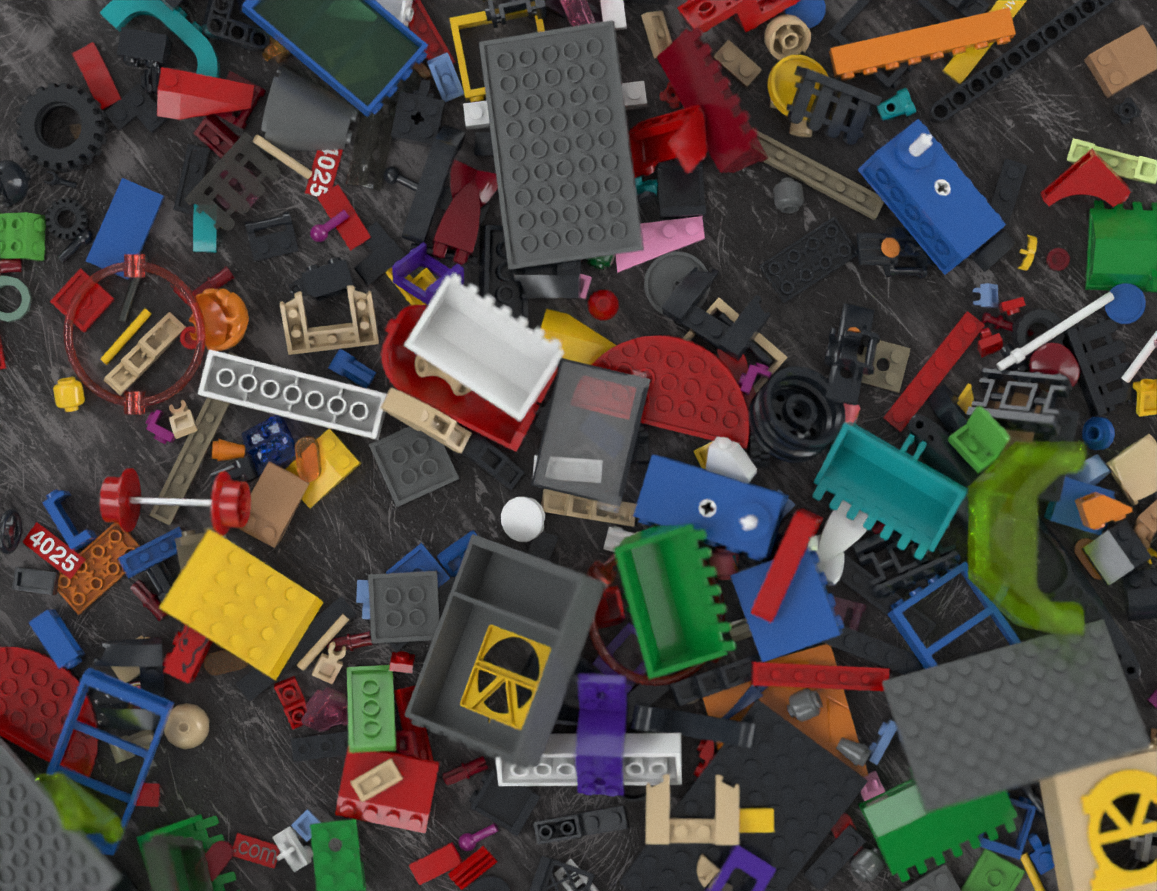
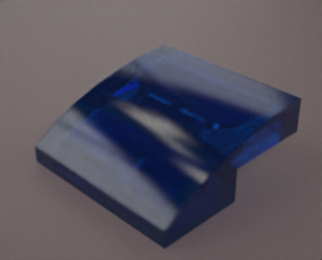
[241,415,300,476]

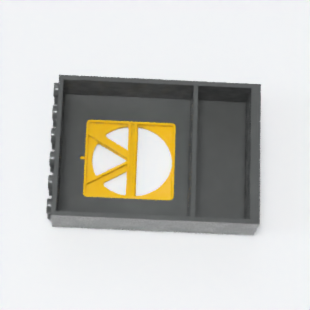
[405,534,606,769]

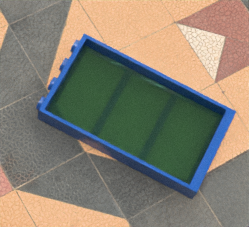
[242,0,428,118]

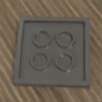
[369,426,459,507]
[368,571,440,643]

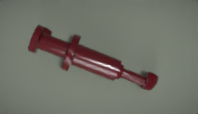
[981,312,1034,337]

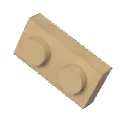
[641,11,672,59]
[713,40,762,88]
[351,758,403,802]

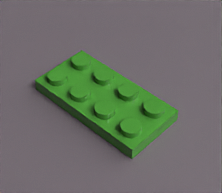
[347,665,396,753]

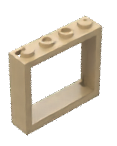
[682,297,787,393]

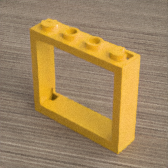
[450,1,545,103]

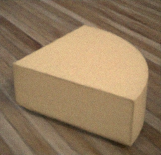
[697,854,720,887]

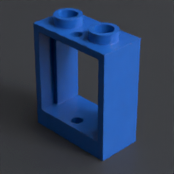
[28,609,86,670]
[977,792,1036,860]

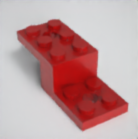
[677,0,800,33]

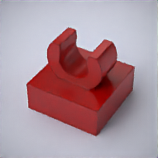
[978,328,1003,358]

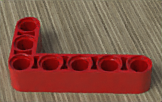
[750,508,823,623]

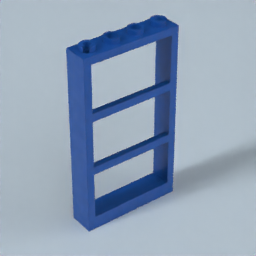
[887,561,1021,669]
[42,667,174,855]

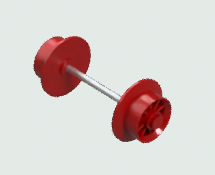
[100,468,251,536]

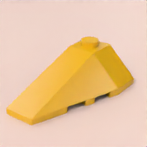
[540,309,616,365]

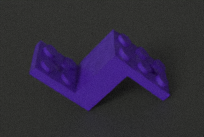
[575,674,628,796]

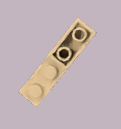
[380,388,472,453]

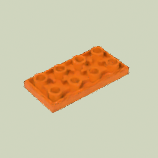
[57,523,140,615]

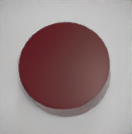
[1046,248,1070,271]

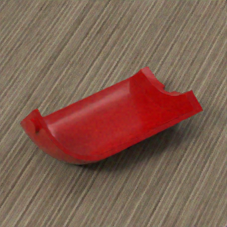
[382,304,559,452]

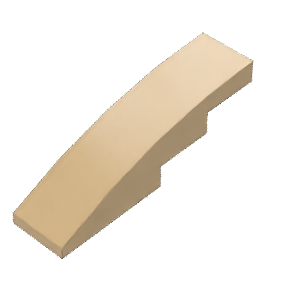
[104,312,186,396]
[541,489,637,527]

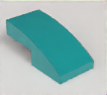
[193,204,217,253]

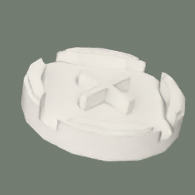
[501,496,545,542]

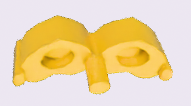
[1018,235,1037,271]

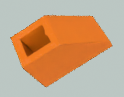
[1075,492,1133,530]

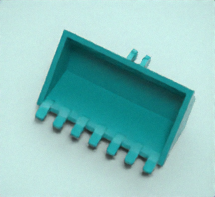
[812,421,968,560]

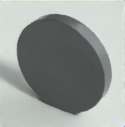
[644,251,710,316]

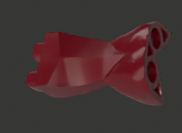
[432,160,498,265]

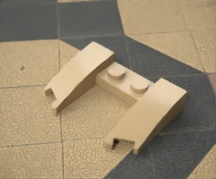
[280,285,379,355]
[646,774,739,845]

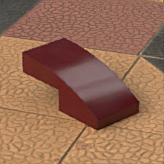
[387,730,418,755]

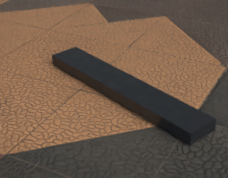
[236,596,356,701]

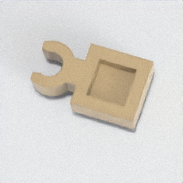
[169,400,197,439]
[312,641,346,684]

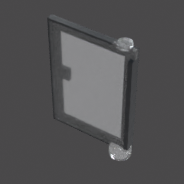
[531,358,650,513]

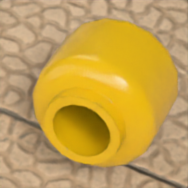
[53,377,85,412]

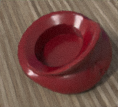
[1029,342,1080,393]

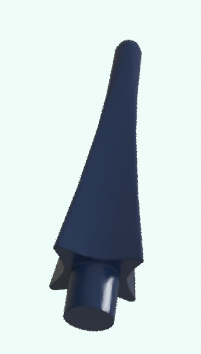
[722,685,768,719]

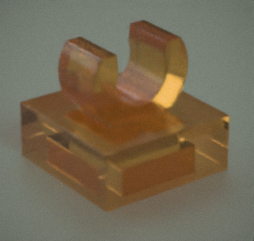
[261,36,290,63]

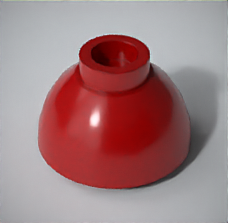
[587,289,619,321]

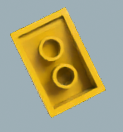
[285,428,361,508]

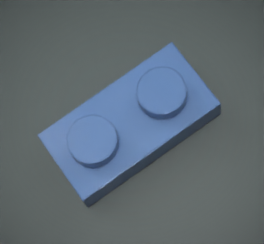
[427,53,464,102]
[868,719,897,765]

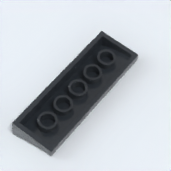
[478,225,528,327]

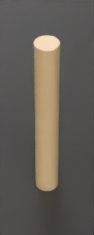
[253,134,313,179]
[297,614,349,671]

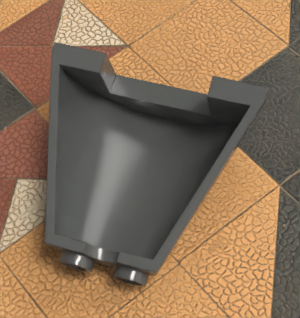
[260,65,358,154]

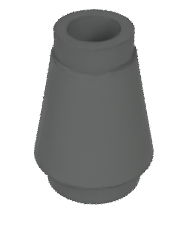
[836,737,872,767]

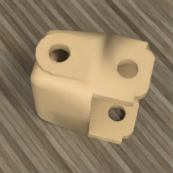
[1106,434,1157,505]

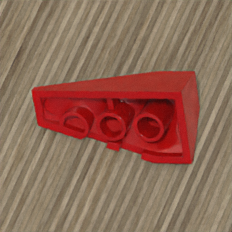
[157,67,255,120]

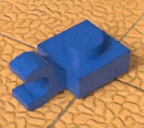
[1027,832,1055,875]

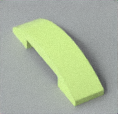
[1067,138,1157,184]

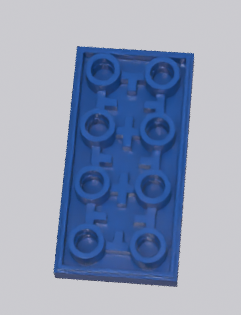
[86,178,165,280]

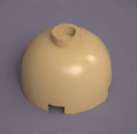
[764,14,811,61]
[164,703,209,749]

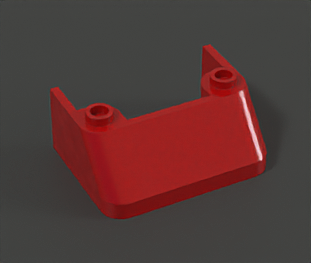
[629,105,708,178]

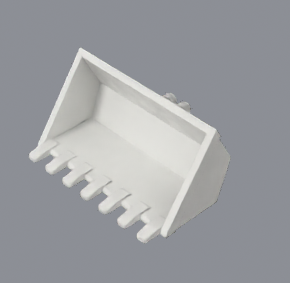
[404,274,564,421]

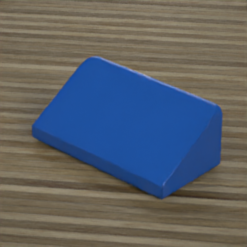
[437,530,478,577]

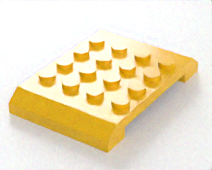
[159,529,323,681]

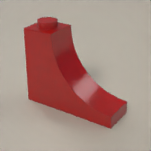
[1040,148,1131,207]

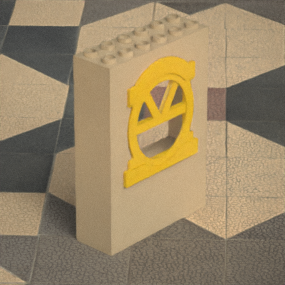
[1039,738,1157,891]

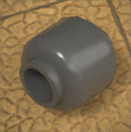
[773,178,804,213]
[787,688,823,722]
[850,848,885,882]

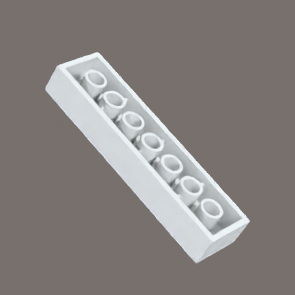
[198,350,387,440]

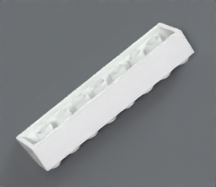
[496,733,682,786]

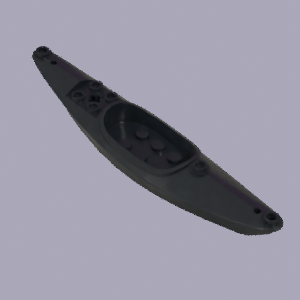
[908,414,1141,681]

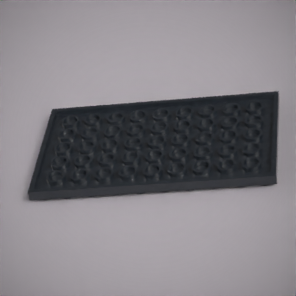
[619,699,868,891]

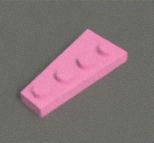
[615,216,705,273]

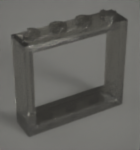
[142,834,213,891]

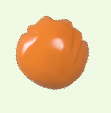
[189,288,249,352]

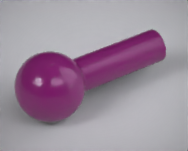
[310,210,349,242]
[458,823,499,851]

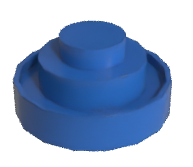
[1082,417,1115,450]

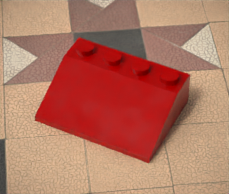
[335,745,439,833]

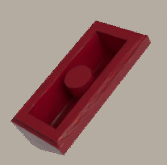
[194,114,245,163]

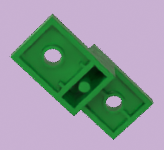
[310,819,366,891]

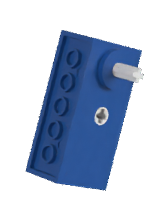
[858,119,1006,275]
[633,455,789,561]

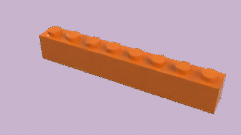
[829,7,1016,80]

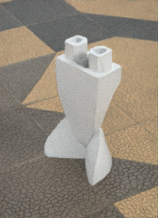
[807,500,868,586]

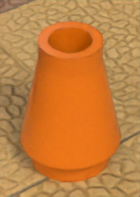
[212,439,245,462]

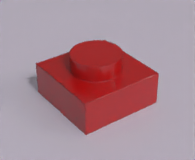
[999,297,1025,316]
[389,651,415,673]
[135,783,160,807]

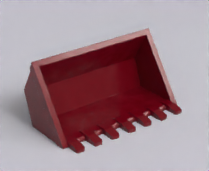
[657,27,769,173]

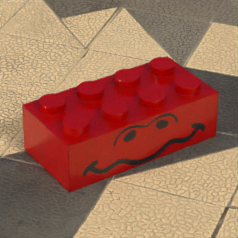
[163,623,213,683]

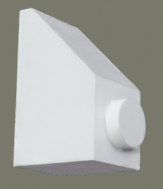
[706,436,757,483]

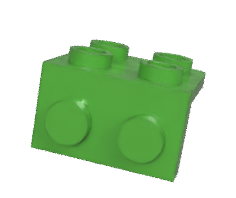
[0,212,46,261]
[948,406,1010,473]

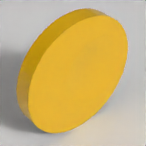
[768,55,828,120]

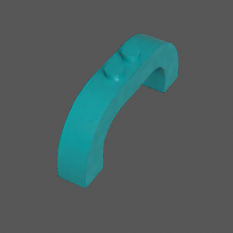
[100,0,220,78]

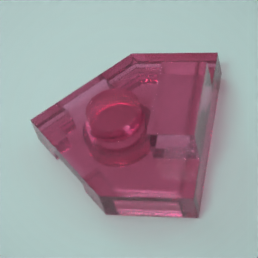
[301,687,348,732]

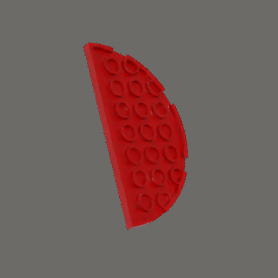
[570,335,750,449]
[0,646,99,777]

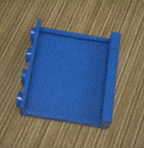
[731,546,844,662]

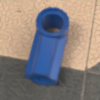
[328,349,377,389]

